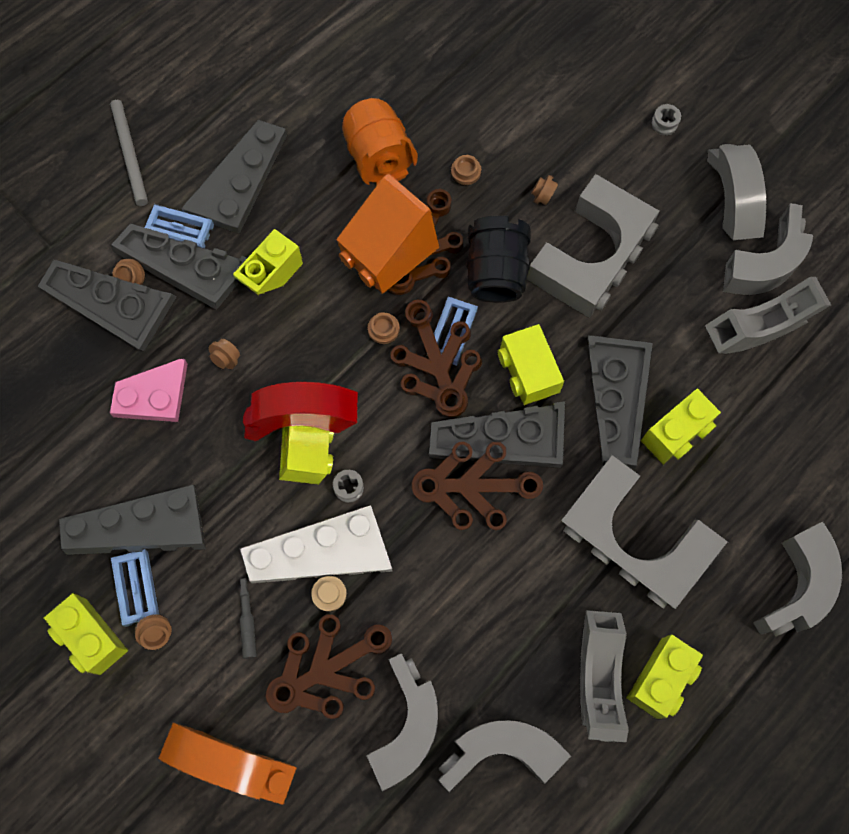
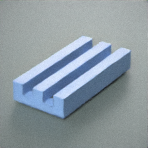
[144,204,214,248]
[427,297,478,366]
[111,549,159,627]

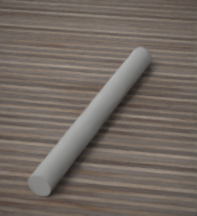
[110,100,148,206]

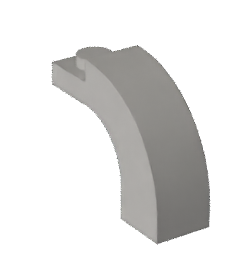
[707,144,766,240]
[723,203,813,295]
[705,277,831,354]
[753,522,842,637]
[580,610,629,742]
[366,653,438,791]
[438,721,571,792]

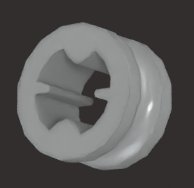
[651,104,681,135]
[333,470,364,503]

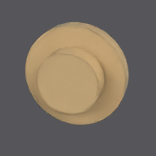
[312,576,347,612]

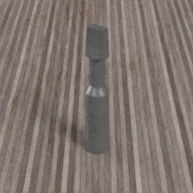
[240,578,257,659]

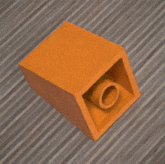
[336,173,439,294]

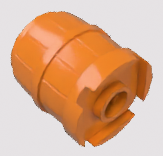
[342,98,418,185]

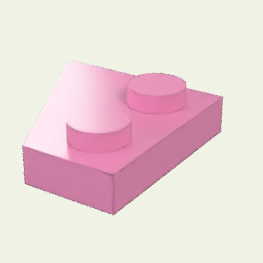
[110,359,188,422]

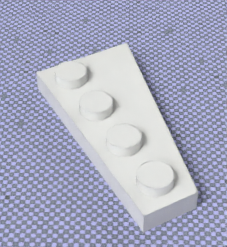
[240,505,392,583]

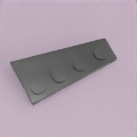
[181,120,287,234]
[111,224,247,310]
[38,260,177,351]
[587,335,653,469]
[429,401,565,468]
[59,485,206,555]

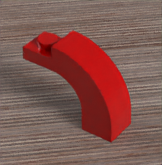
[243,382,358,441]

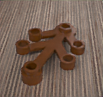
[388,189,463,295]
[391,299,482,417]
[412,442,543,530]
[266,614,392,719]

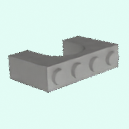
[527,174,659,318]
[561,455,728,609]

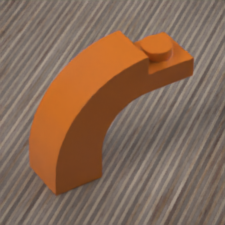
[158,722,296,805]

